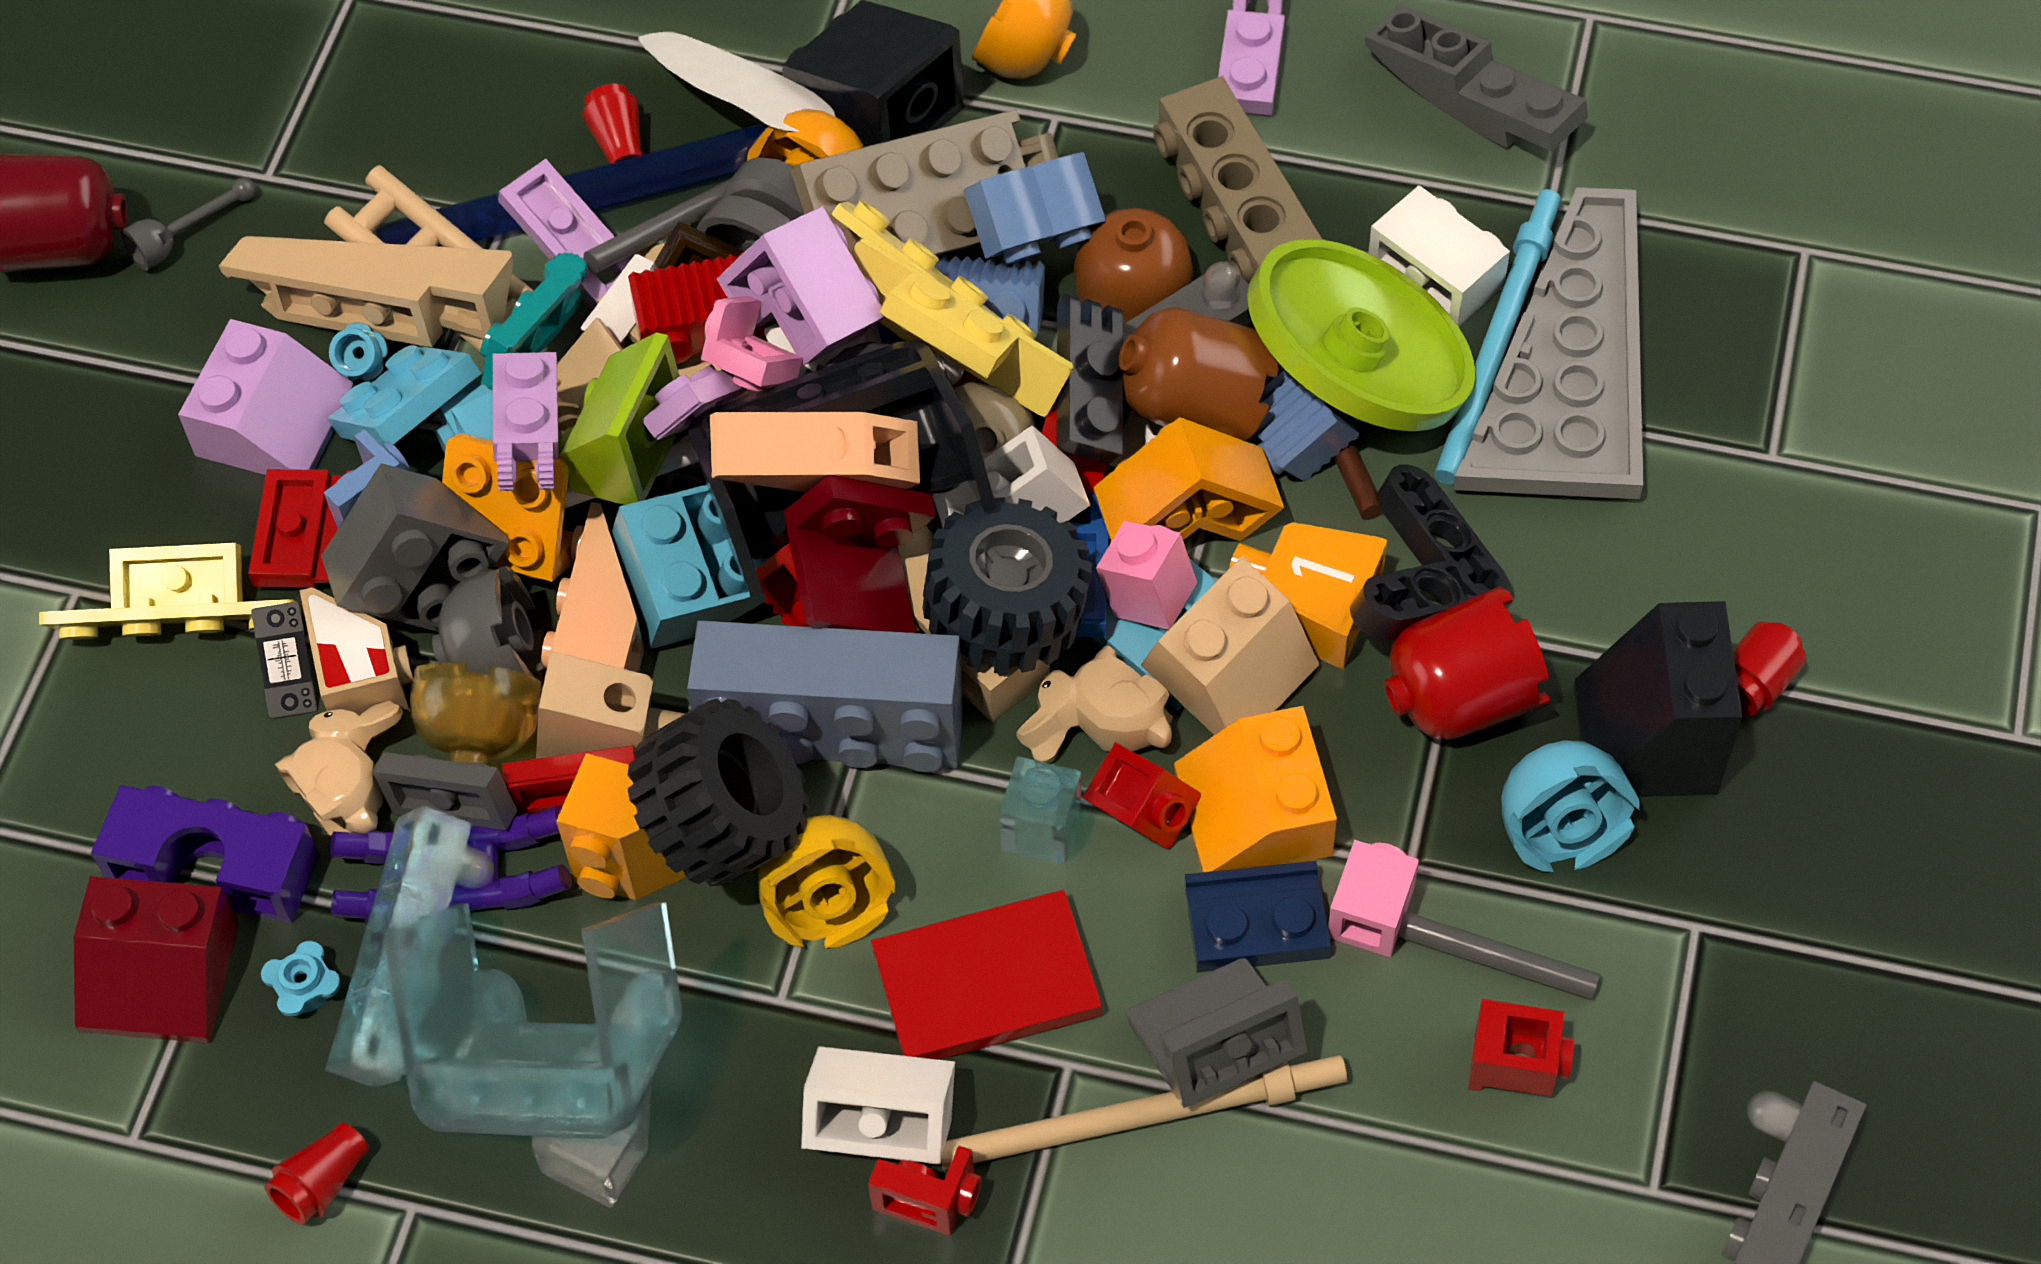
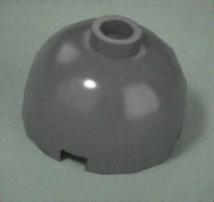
[432,566,547,697]

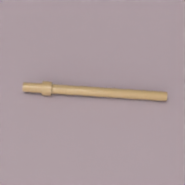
[941,1055,1347,1170]

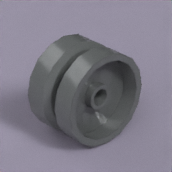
[696,157,804,251]

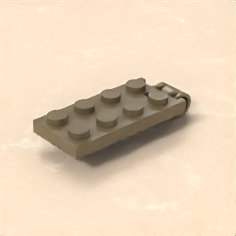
[790,109,1059,256]

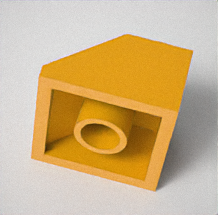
[1174,706,1337,872]
[556,753,686,900]

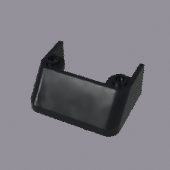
[688,341,997,597]

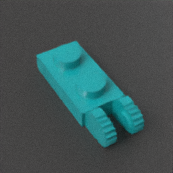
[480,251,588,389]

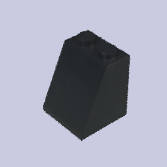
[782,0,964,147]
[1574,601,1743,797]

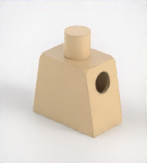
[536,651,685,759]

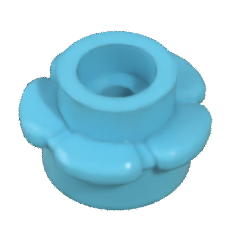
[329,323,388,382]

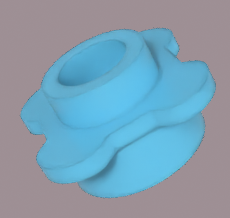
[261,941,341,1016]

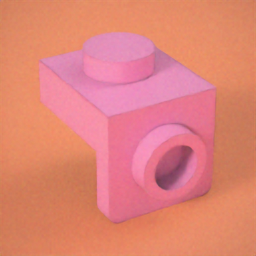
[701,296,803,391]

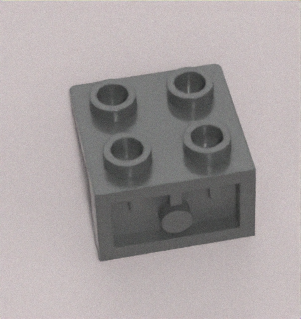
[1126,958,1308,1108]

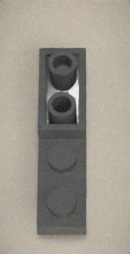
[1364,3,1588,151]

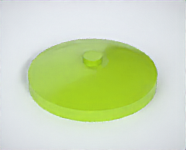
[1247,239,1475,431]

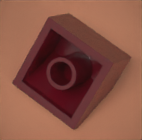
[73,876,239,1043]

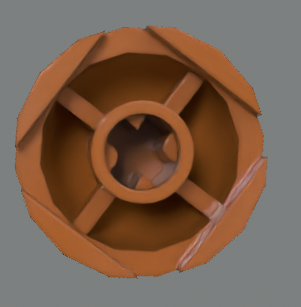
[1074,207,1193,324]

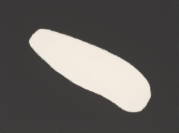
[639,32,835,132]

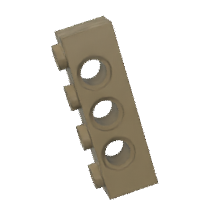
[1153,76,1323,284]

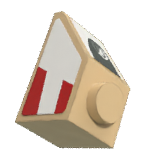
[300,587,415,716]

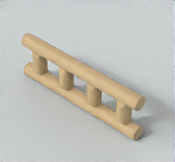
[324,165,534,352]

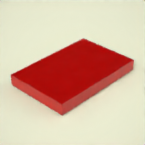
[871,889,1102,1060]

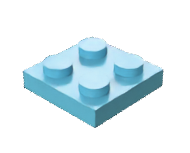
[327,345,482,445]

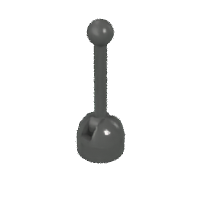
[121,178,256,271]

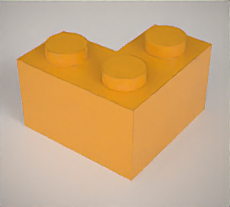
[1093,417,1285,542]

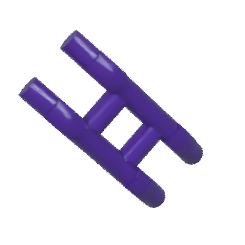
[330,806,572,923]

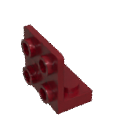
[784,475,936,633]

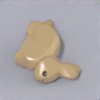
[1016,646,1173,765]
[275,701,403,838]

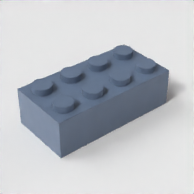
[687,621,964,772]

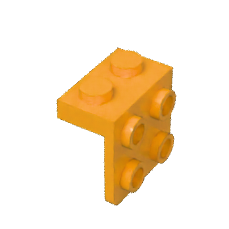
[442,433,574,582]

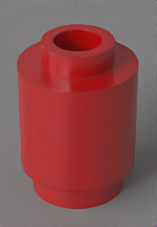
[1733,621,1806,717]

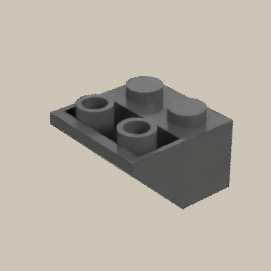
[321,463,509,632]

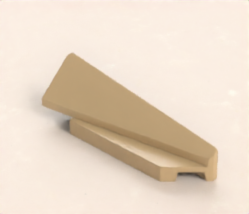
[219,236,513,347]

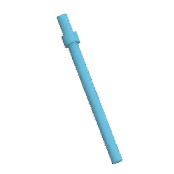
[1434,190,1562,485]

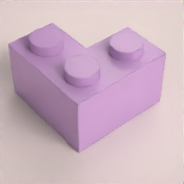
[717,206,885,366]

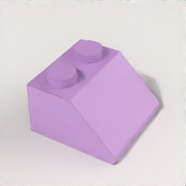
[178,319,354,475]

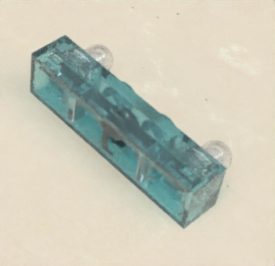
[325,806,494,1087]

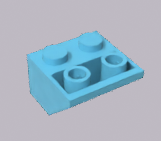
[611,485,769,649]

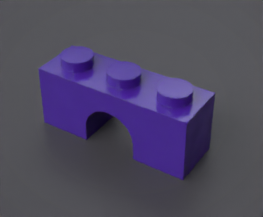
[91,785,319,923]

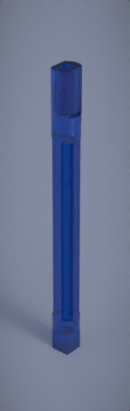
[376,123,768,247]

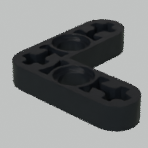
[1350,464,1510,640]

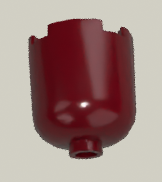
[0,153,127,272]

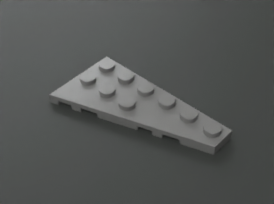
[1453,187,1643,499]

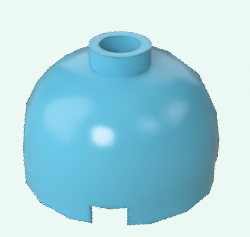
[1501,740,1639,872]

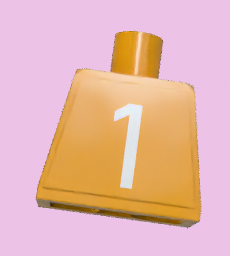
[1229,522,1388,669]

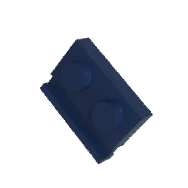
[1184,861,1331,973]

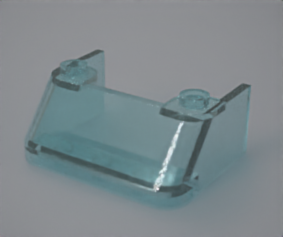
[383,902,682,1139]

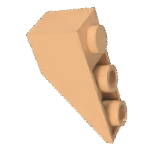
[710,412,920,493]
[541,502,644,673]

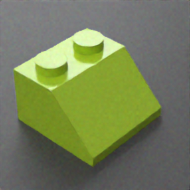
[559,333,680,505]

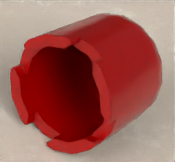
[1384,586,1550,741]

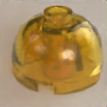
[410,662,542,765]

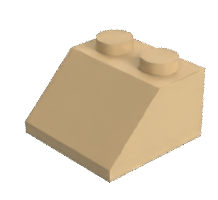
[1140,556,1320,735]

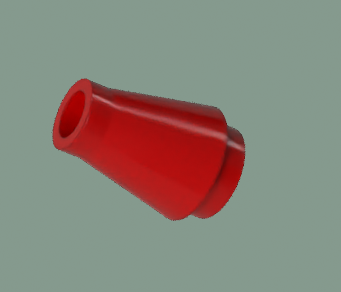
[582,84,644,174]
[265,1122,369,1225]

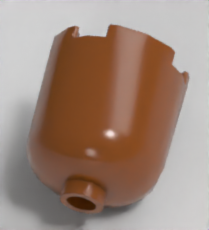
[1119,307,1278,441]

